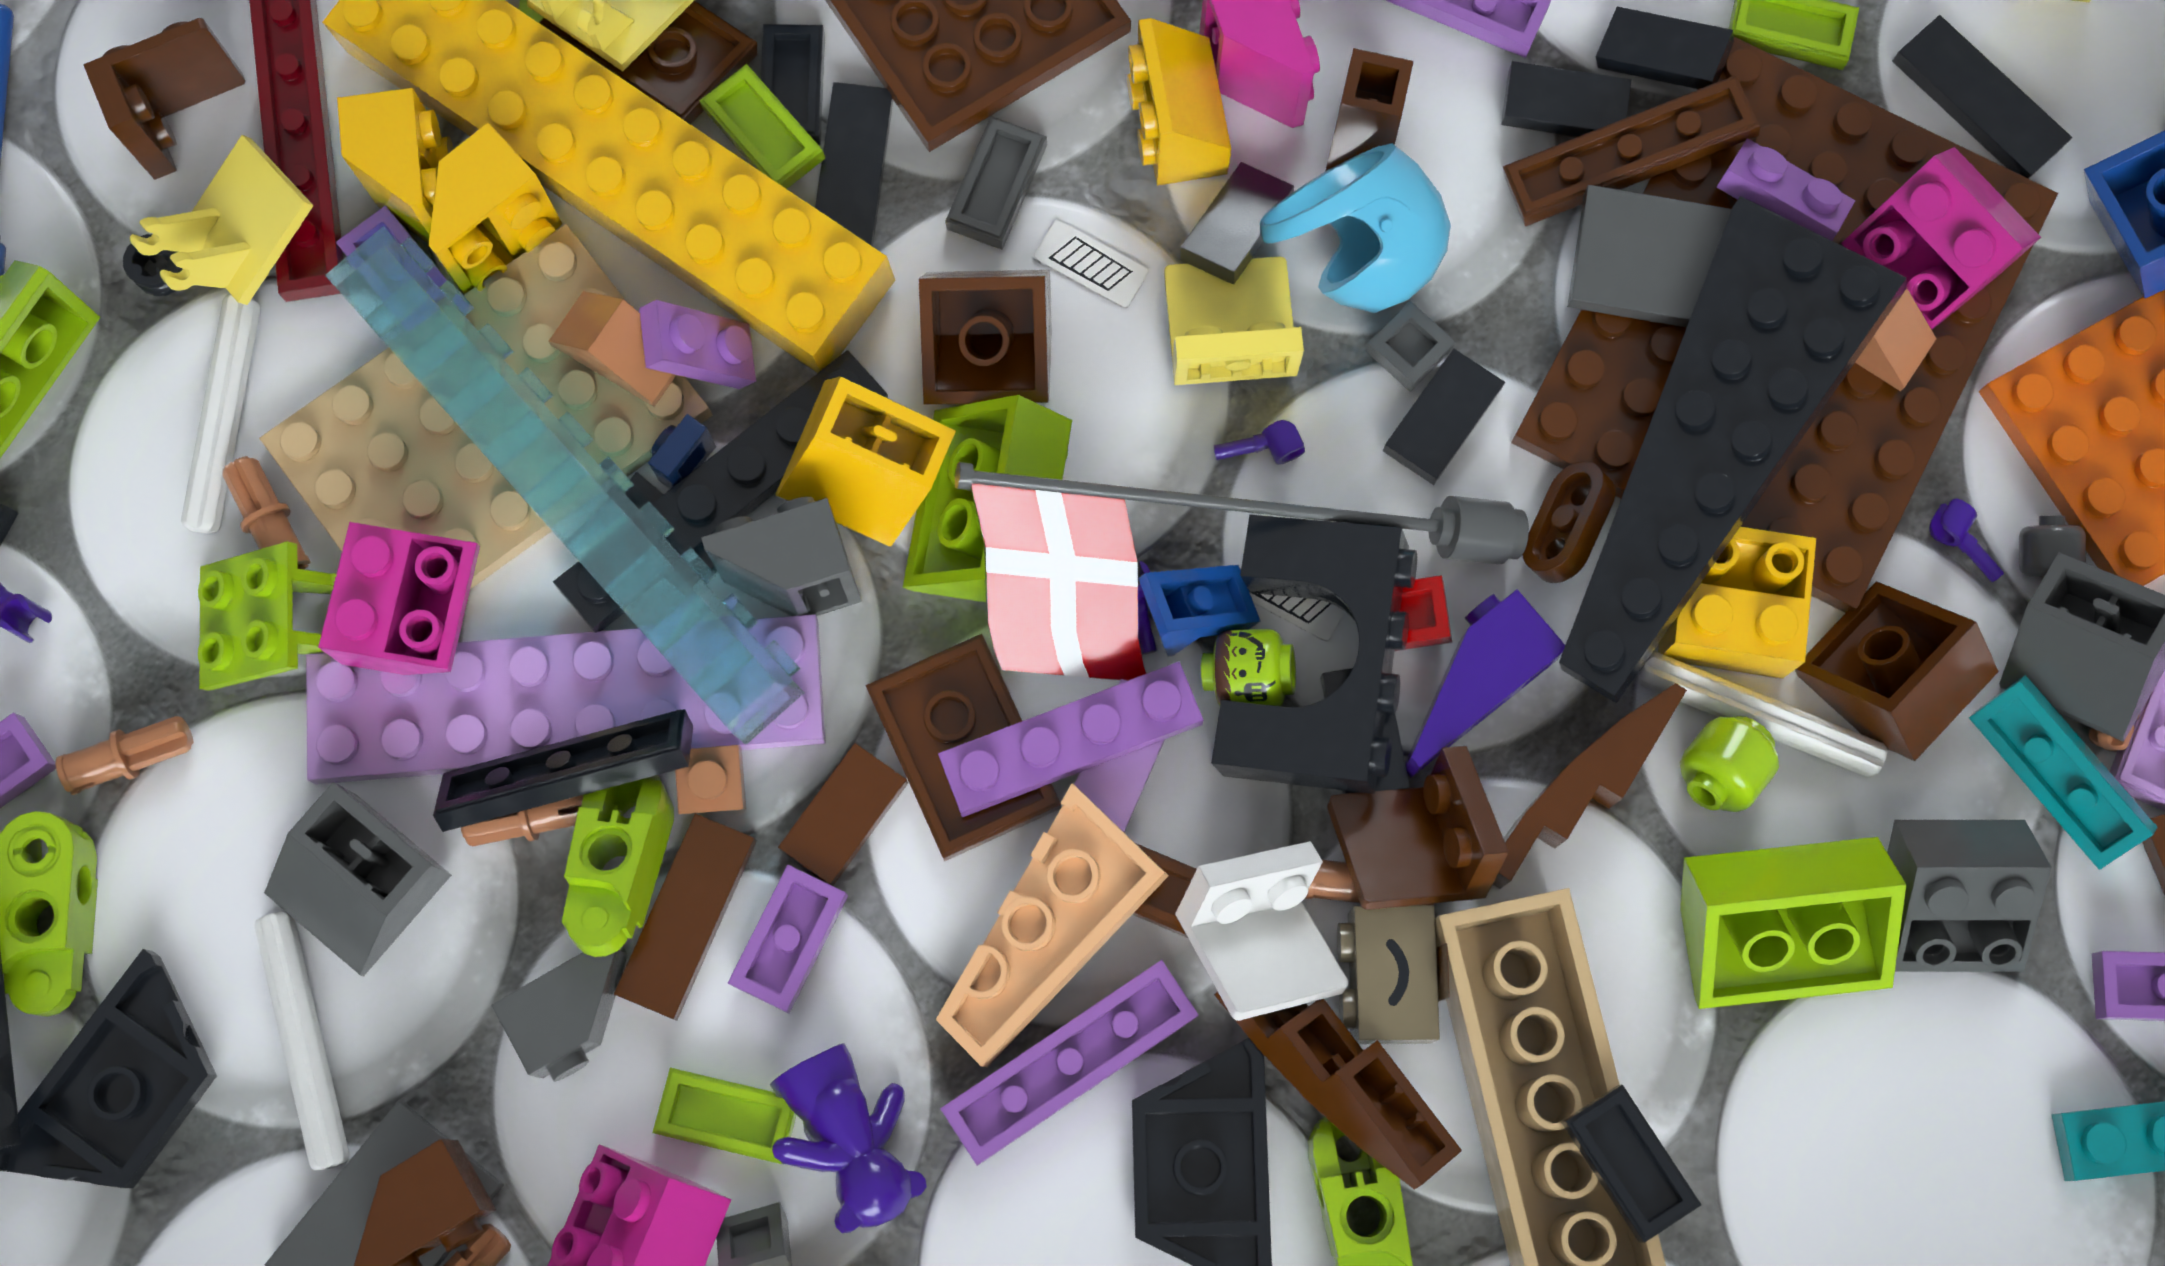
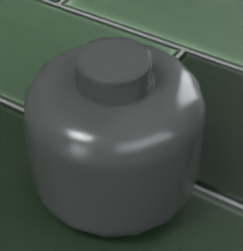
[2019,516,2086,576]

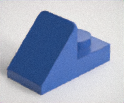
[1138,565,1261,657]

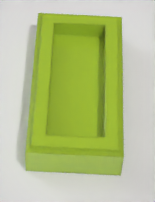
[1728,0,1859,70]
[699,64,825,189]
[652,1067,796,1165]

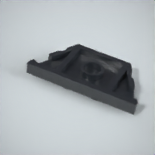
[0,949,217,1188]
[1132,1038,1272,1266]

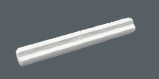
[181,294,261,533]
[1638,652,1888,778]
[254,912,350,1170]

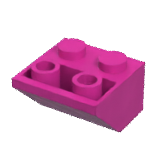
[1199,0,1320,128]
[1841,147,2042,330]
[318,522,480,675]
[548,1144,732,1266]

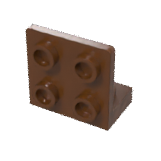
[83,18,246,180]
[1327,746,1509,910]

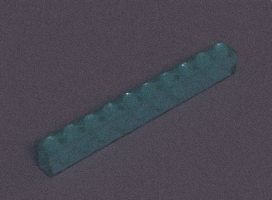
[325,226,805,745]

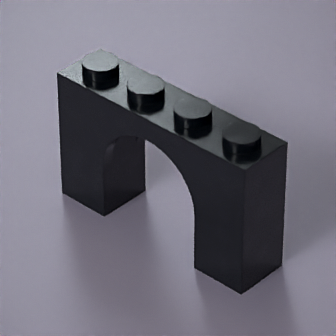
[1211,514,1417,794]

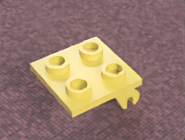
[527,0,694,72]
[130,135,314,305]

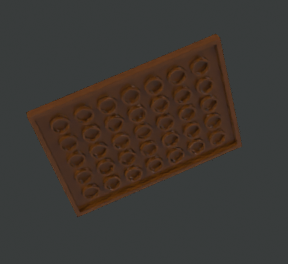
[1511,37,2058,613]

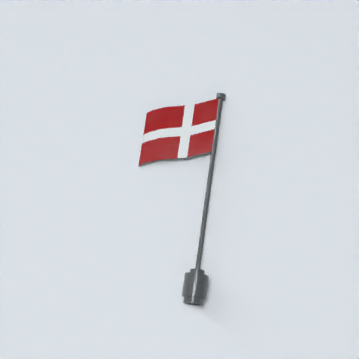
[955,462,1529,681]

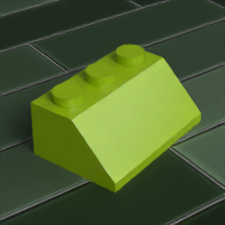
[0,260,101,458]
[902,395,1072,602]
[1680,837,1906,1009]

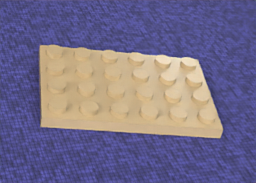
[259,224,713,590]

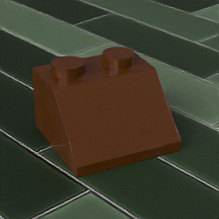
[919,270,1052,405]
[1795,581,1999,761]

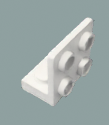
[1175,841,1349,1021]

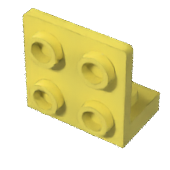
[1164,256,1304,385]

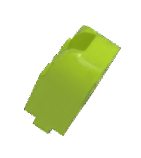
[561,775,674,957]
[0,811,98,1017]
[1308,1116,1413,1266]

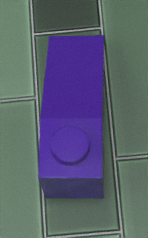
[1405,589,1565,778]

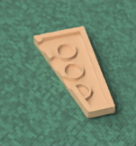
[936,783,1169,1067]

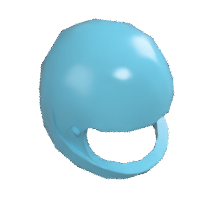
[1260,143,1451,313]

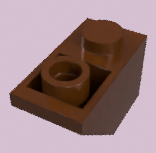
[1325,48,1414,172]
[354,1139,496,1266]

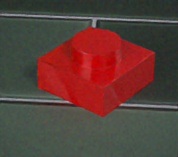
[1395,575,1453,651]

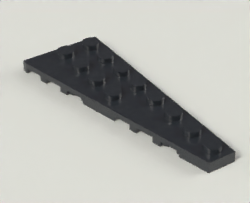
[1559,196,1907,703]

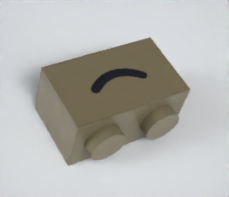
[1337,905,1440,1044]

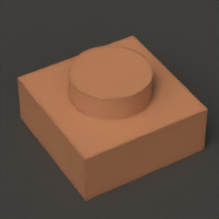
[675,745,746,815]

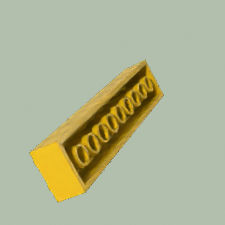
[322,0,896,373]

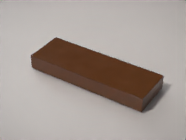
[614,813,757,1021]

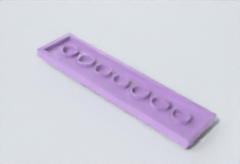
[306,614,825,784]

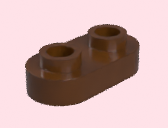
[1522,461,1616,583]

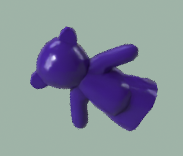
[770,1043,927,1233]

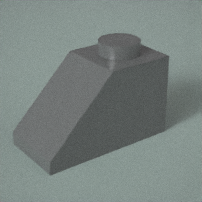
[491,946,628,1082]

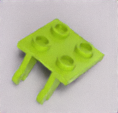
[198,541,337,691]

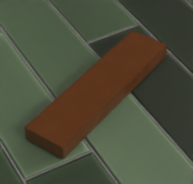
[1503,75,1760,226]

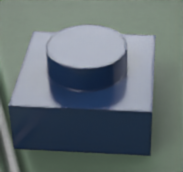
[648,414,716,489]

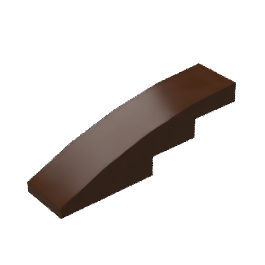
[1493,683,1687,889]
[1214,992,1462,1190]

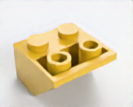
[1127,18,1231,186]
[337,88,454,244]
[429,122,563,295]
[775,377,956,547]
[1658,527,1816,679]

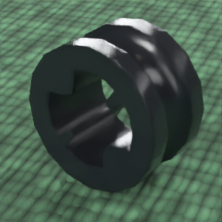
[123,234,183,297]

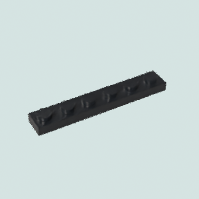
[553,350,888,633]

